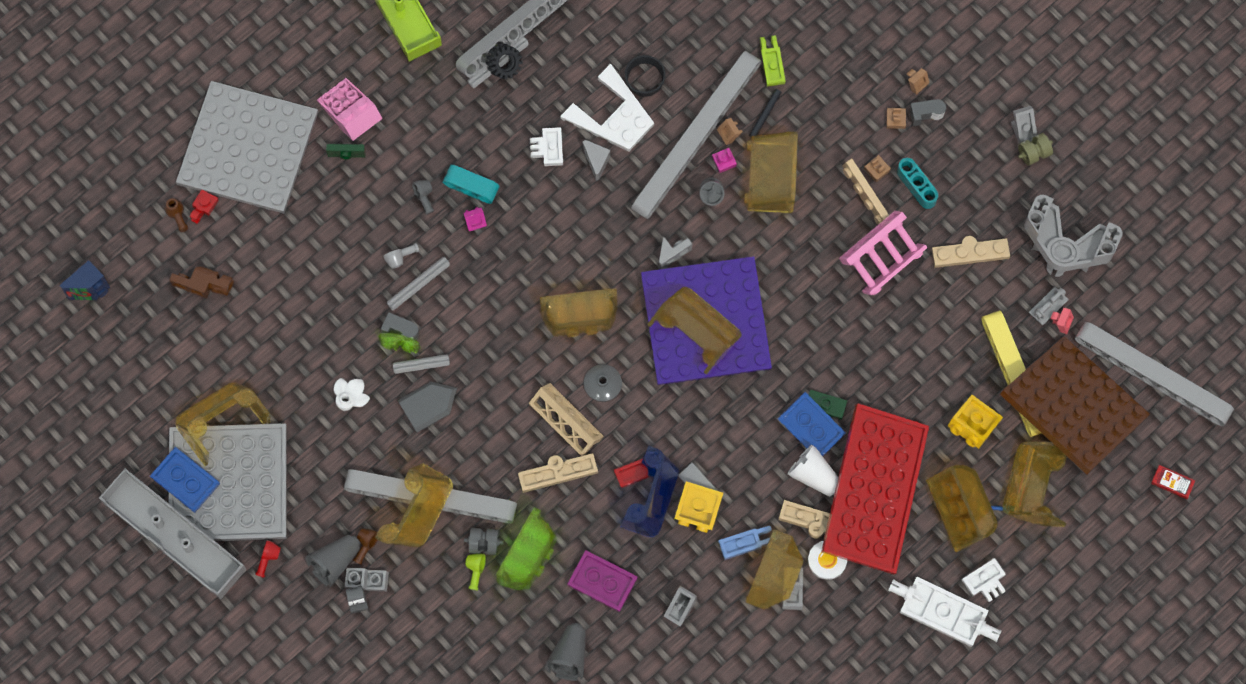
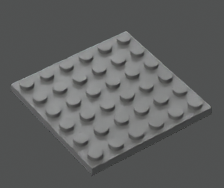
[176,81,318,214]
[169,424,287,541]

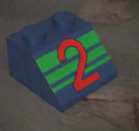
[59,260,110,300]

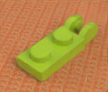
[760,35,786,87]

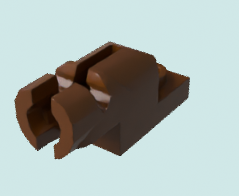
[169,267,234,298]

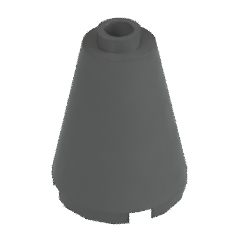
[305,535,360,587]
[545,623,586,681]

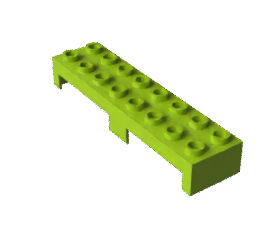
[375,0,442,62]

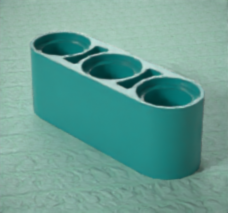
[897,158,938,209]
[443,165,500,204]

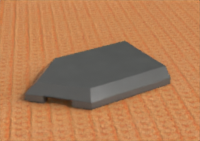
[398,382,457,433]

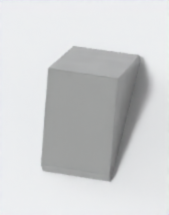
[582,140,610,181]
[664,586,697,627]

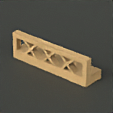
[529,383,604,456]

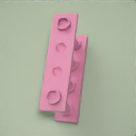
[839,211,927,295]

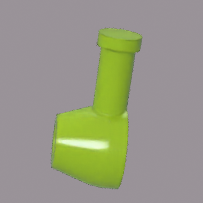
[466,553,486,591]

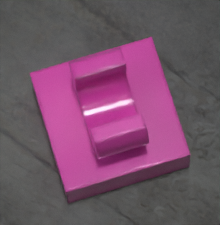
[712,148,737,173]
[464,207,487,231]

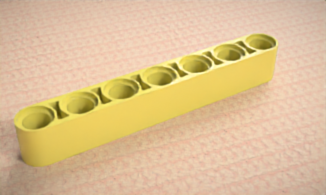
[981,310,1041,437]

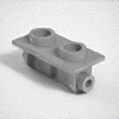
[1029,287,1069,326]

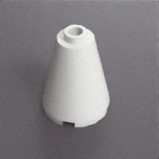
[788,445,838,497]

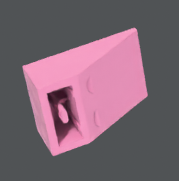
[317,78,382,141]

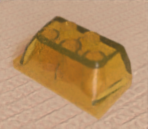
[540,288,617,337]
[926,465,998,552]

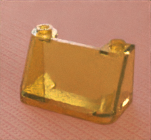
[744,131,798,213]
[375,463,453,547]

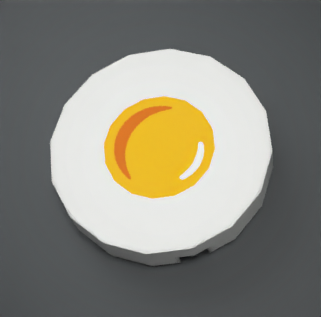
[808,541,847,580]

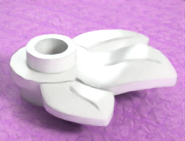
[334,378,370,411]

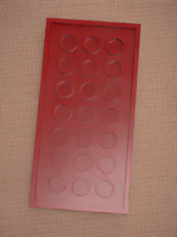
[821,403,929,575]

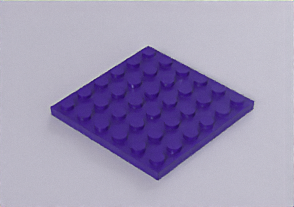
[641,257,772,385]

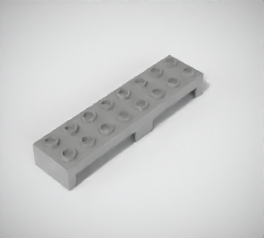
[99,468,247,600]

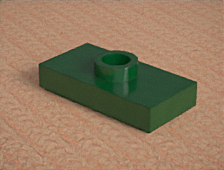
[326,144,366,160]
[809,390,848,420]

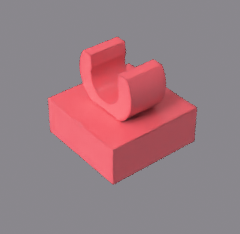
[1050,308,1074,334]

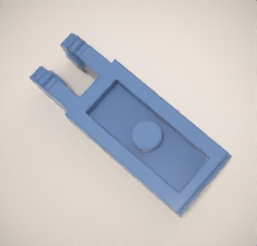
[718,526,776,560]

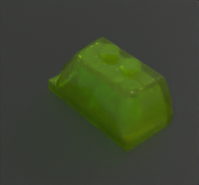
[496,507,557,590]

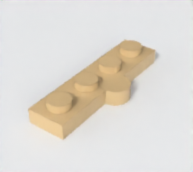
[843,159,889,224]
[931,236,1010,268]
[518,453,598,493]
[779,500,830,539]

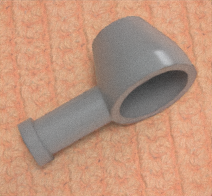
[383,243,419,269]

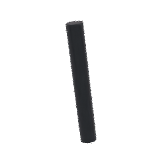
[749,89,782,139]

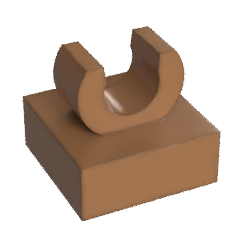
[907,68,930,95]
[886,108,906,129]
[717,118,743,145]
[864,155,891,182]

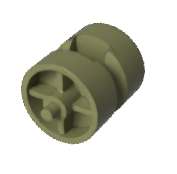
[1018,133,1053,166]

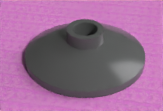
[584,364,622,402]

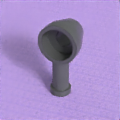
[412,180,434,215]

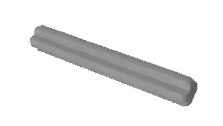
[468,37,529,88]
[387,257,450,310]

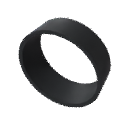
[625,55,666,97]

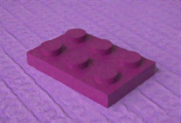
[567,550,638,613]

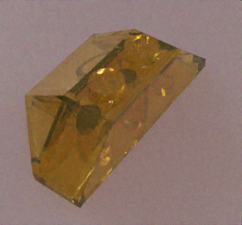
[746,529,804,609]

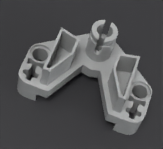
[1024,195,1123,277]

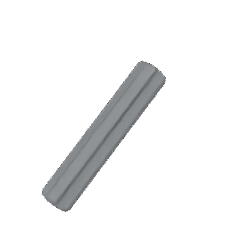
[393,354,450,374]

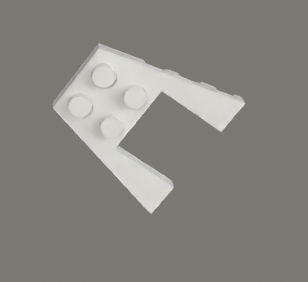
[561,64,654,152]

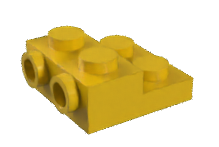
[948,395,1003,449]
[674,481,724,533]

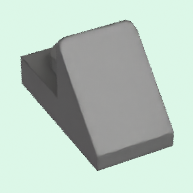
[1011,106,1037,143]
[659,237,692,269]

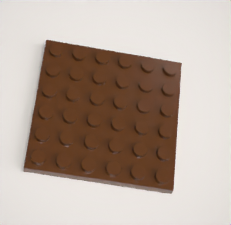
[1000,336,1150,475]

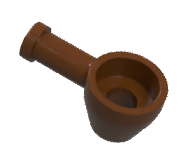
[164,198,188,232]
[353,528,379,565]

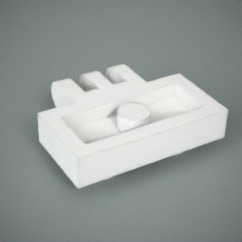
[530,128,563,166]
[961,558,1006,602]

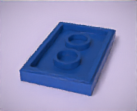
[778,392,846,456]
[150,447,220,513]

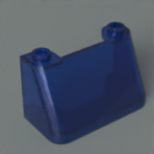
[620,446,679,537]

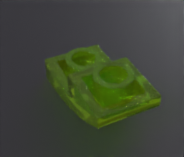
[378,333,421,354]

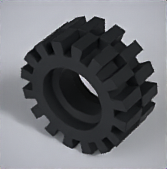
[486,44,523,79]

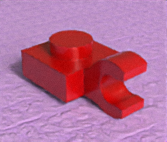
[189,190,219,224]

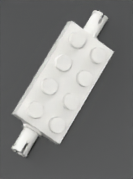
[888,577,1001,647]

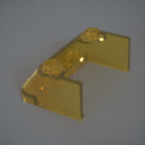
[647,287,742,374]
[175,382,271,466]
[1003,442,1067,527]

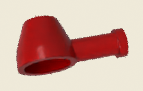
[255,540,281,578]

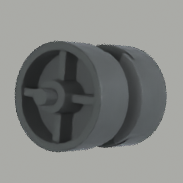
[699,177,724,206]
[464,528,504,555]

